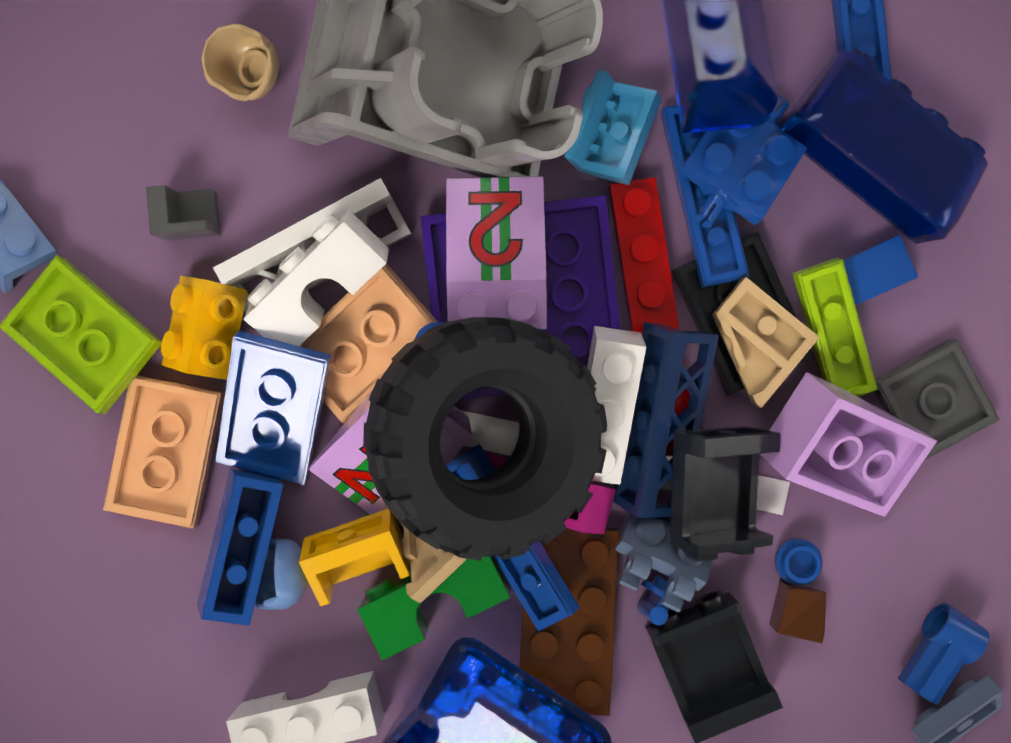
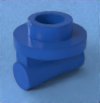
[637,575,684,625]

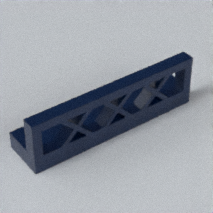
[613,322,719,518]

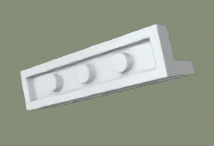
[213,178,412,314]

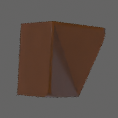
[769,580,826,644]

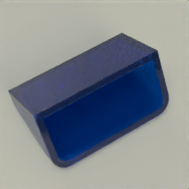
[662,0,778,133]
[778,49,988,244]

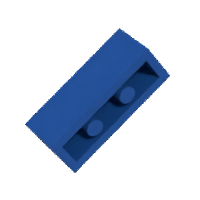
[197,468,284,626]

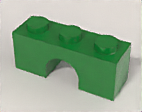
[357,556,510,661]

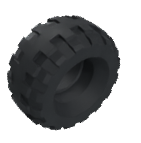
[363,317,607,561]

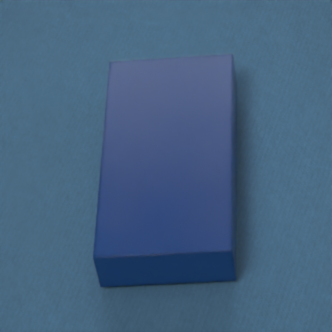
[843,235,919,306]

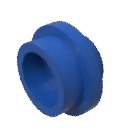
[774,538,822,585]

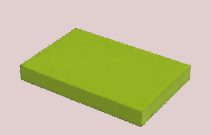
[0,255,162,414]

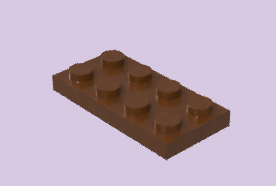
[517,527,619,716]

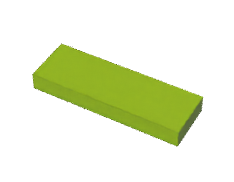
[792,258,878,397]

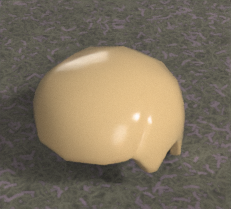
[201,23,281,102]

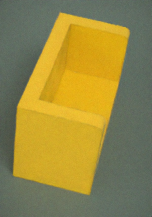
[299,508,410,606]

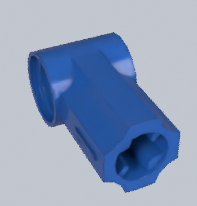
[898,603,990,705]

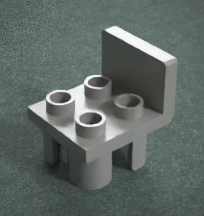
[288,0,603,178]

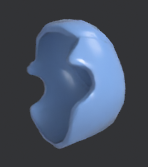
[255,538,308,610]

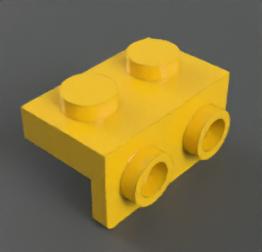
[161,275,247,380]

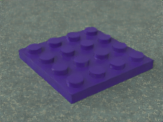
[420,195,621,400]

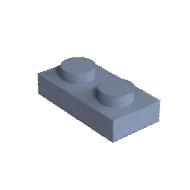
[911,675,1005,743]

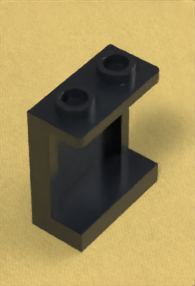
[670,426,780,561]
[645,591,783,743]

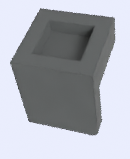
[146,185,221,241]

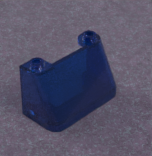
[382,637,612,743]

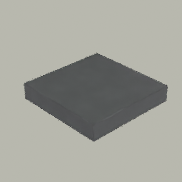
[874,338,1000,460]

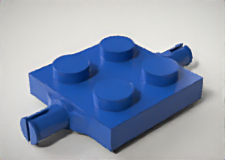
[678,94,807,228]

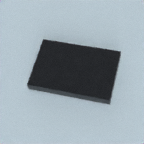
[671,232,814,395]

